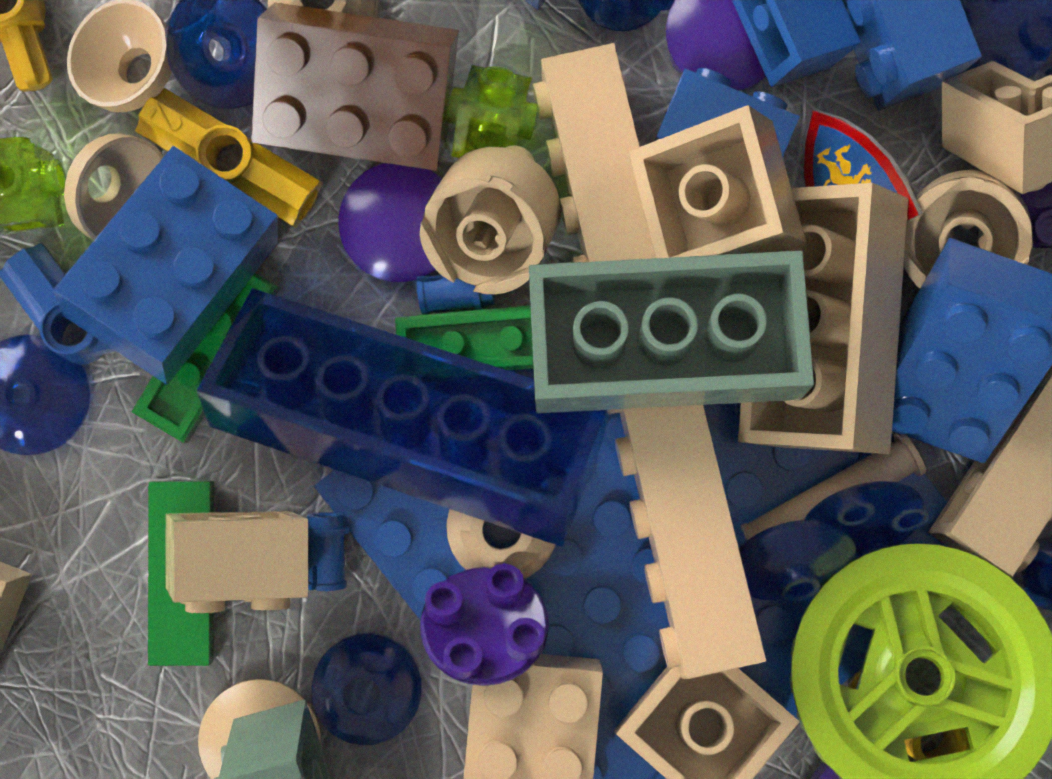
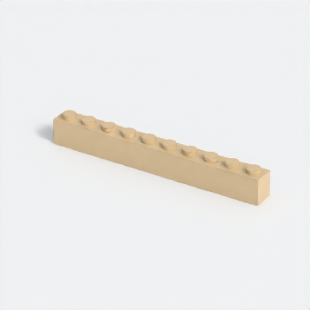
[532,43,766,679]

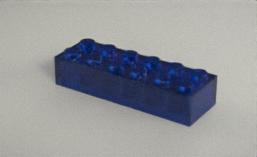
[196,288,608,547]

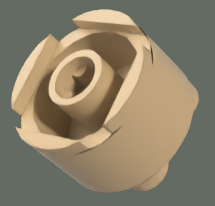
[420,145,561,294]
[904,169,1033,288]

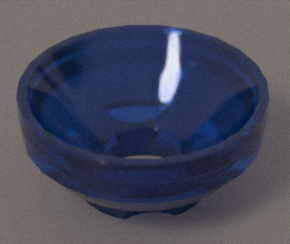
[311,632,422,745]

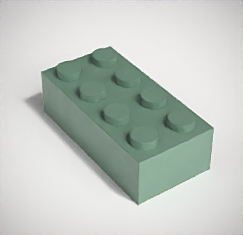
[529,251,814,413]

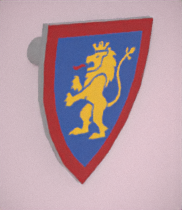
[804,109,923,221]

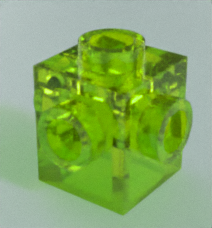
[447,65,538,158]
[0,137,66,235]

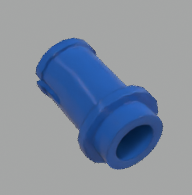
[417,275,495,315]
[307,512,350,591]

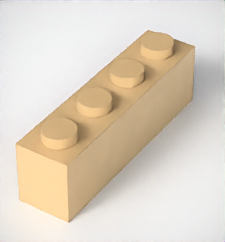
[928,366,1052,577]

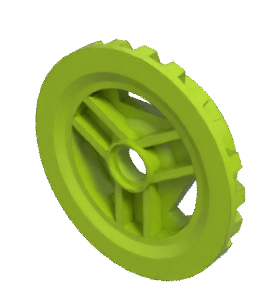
[790,544,1052,779]

